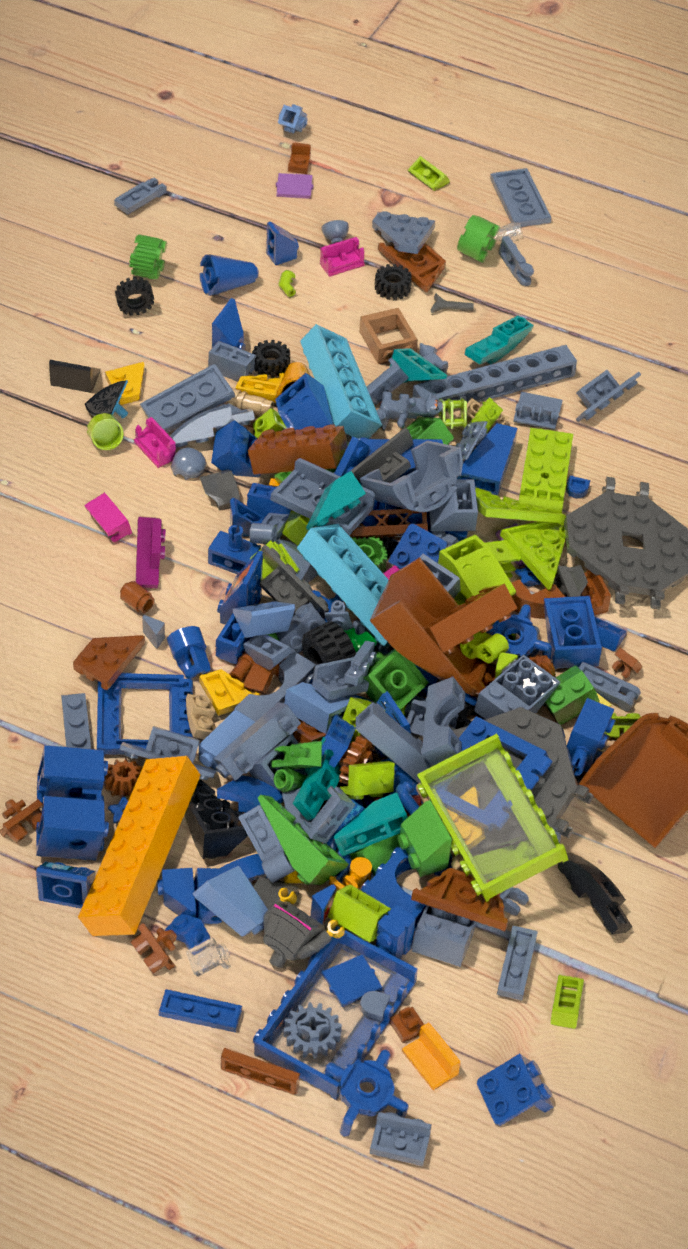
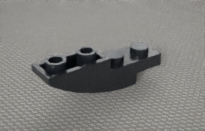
[557,853,633,934]

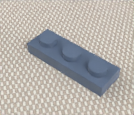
[61,693,91,749]
[497,925,538,1001]

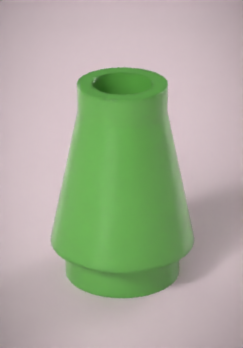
[274,767,308,792]

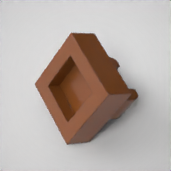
[612,647,643,679]
[389,1007,425,1043]

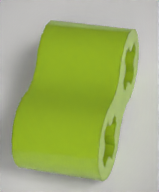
[460,631,509,663]

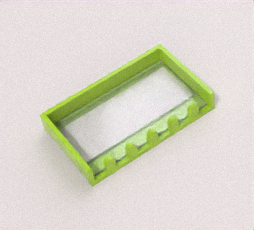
[417,734,569,902]

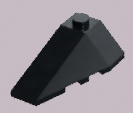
[185,779,248,859]

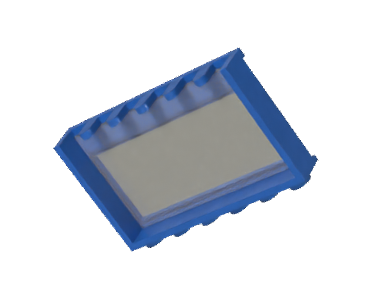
[253,926,418,1100]

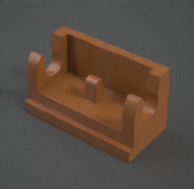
[581,568,611,615]

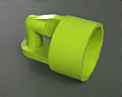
[87,413,124,450]

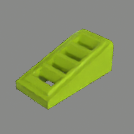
[550,975,584,1029]

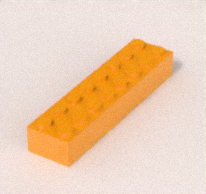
[78,756,201,936]

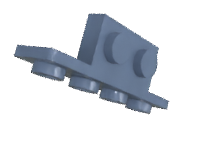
[576,370,642,422]
[120,726,216,780]

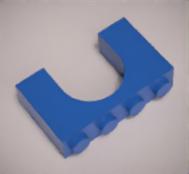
[361,847,453,931]

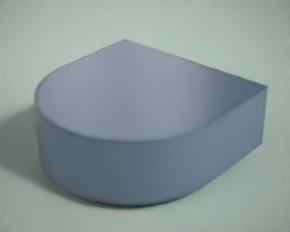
[360,991,390,1022]

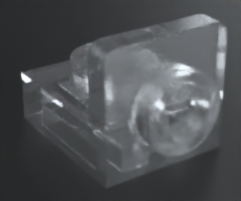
[186,937,230,977]

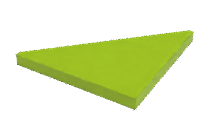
[475,488,566,523]
[500,517,566,590]

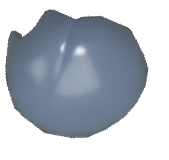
[171,447,206,480]

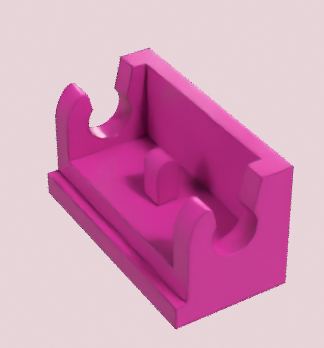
[320,237,365,277]
[134,417,176,468]
[84,492,132,542]

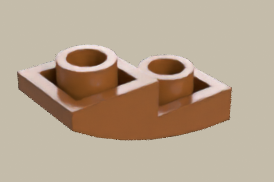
[244,659,285,695]

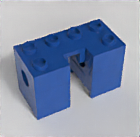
[36,745,109,861]

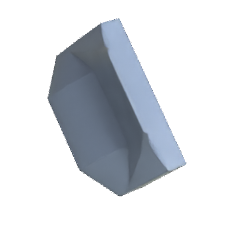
[243,635,296,670]

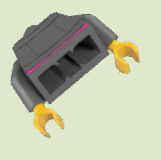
[263,888,345,968]

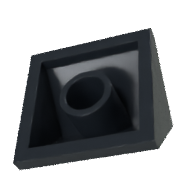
[49,359,101,393]

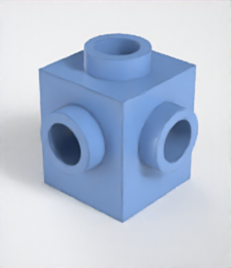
[278,104,308,134]

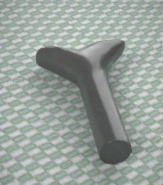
[430,293,474,313]

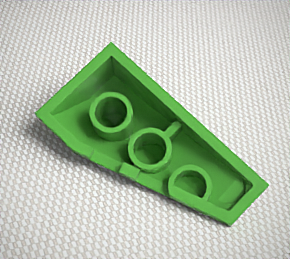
[407,417,454,445]
[258,794,349,885]

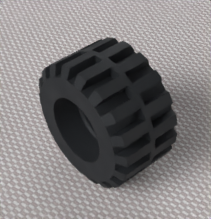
[302,621,356,665]

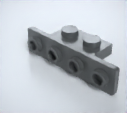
[349,428,414,486]
[259,544,329,619]

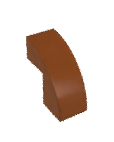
[511,579,565,619]

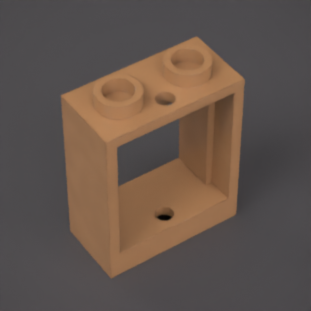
[359,307,418,364]

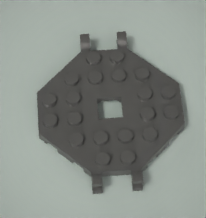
[564,477,688,610]
[447,707,594,853]

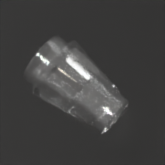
[494,222,523,242]

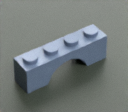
[234,652,316,722]
[421,677,465,766]

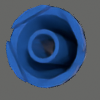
[200,254,259,296]

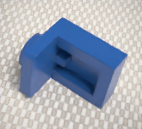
[164,913,210,954]

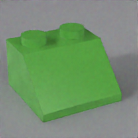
[363,649,429,710]
[544,666,600,725]
[398,800,452,877]

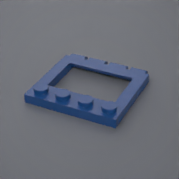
[97,673,194,755]
[426,716,553,832]

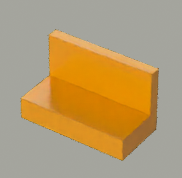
[402,1022,461,1090]

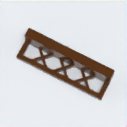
[349,509,428,539]

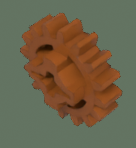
[339,734,374,786]

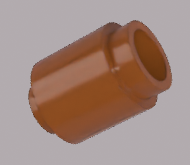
[120,581,155,613]

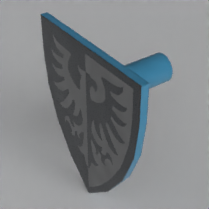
[84,380,128,418]

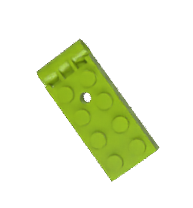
[519,428,573,513]

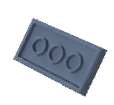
[490,168,552,228]
[140,364,236,433]

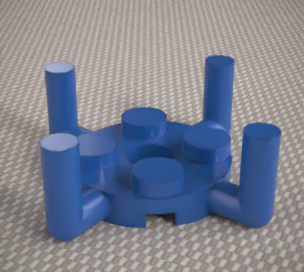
[486,604,552,660]
[324,1050,409,1137]

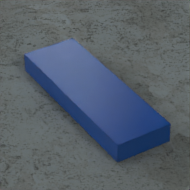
[159,989,242,1033]

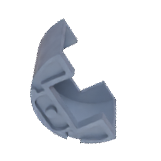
[360,440,463,512]

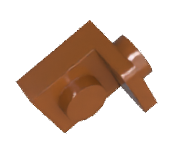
[288,142,311,174]

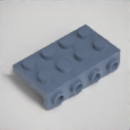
[270,458,375,535]

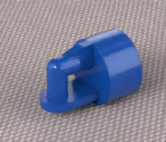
[167,626,210,679]

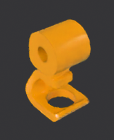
[329,857,372,895]

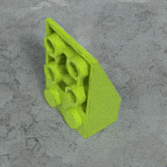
[438,535,516,599]

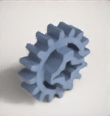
[284,1002,342,1059]

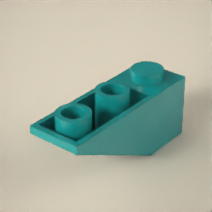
[306,471,366,530]

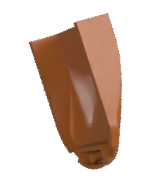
[370,557,496,698]
[579,713,688,848]

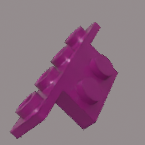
[135,517,166,588]

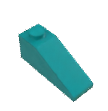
[390,348,448,383]
[334,792,408,856]

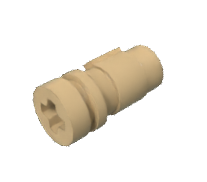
[227,389,274,417]

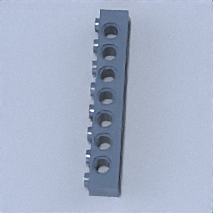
[413,345,577,417]

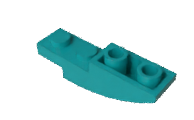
[464,315,534,365]
[292,737,342,820]

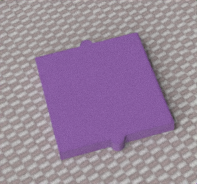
[276,173,314,199]

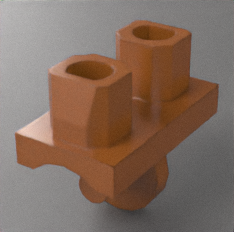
[0,799,43,844]
[131,923,177,973]

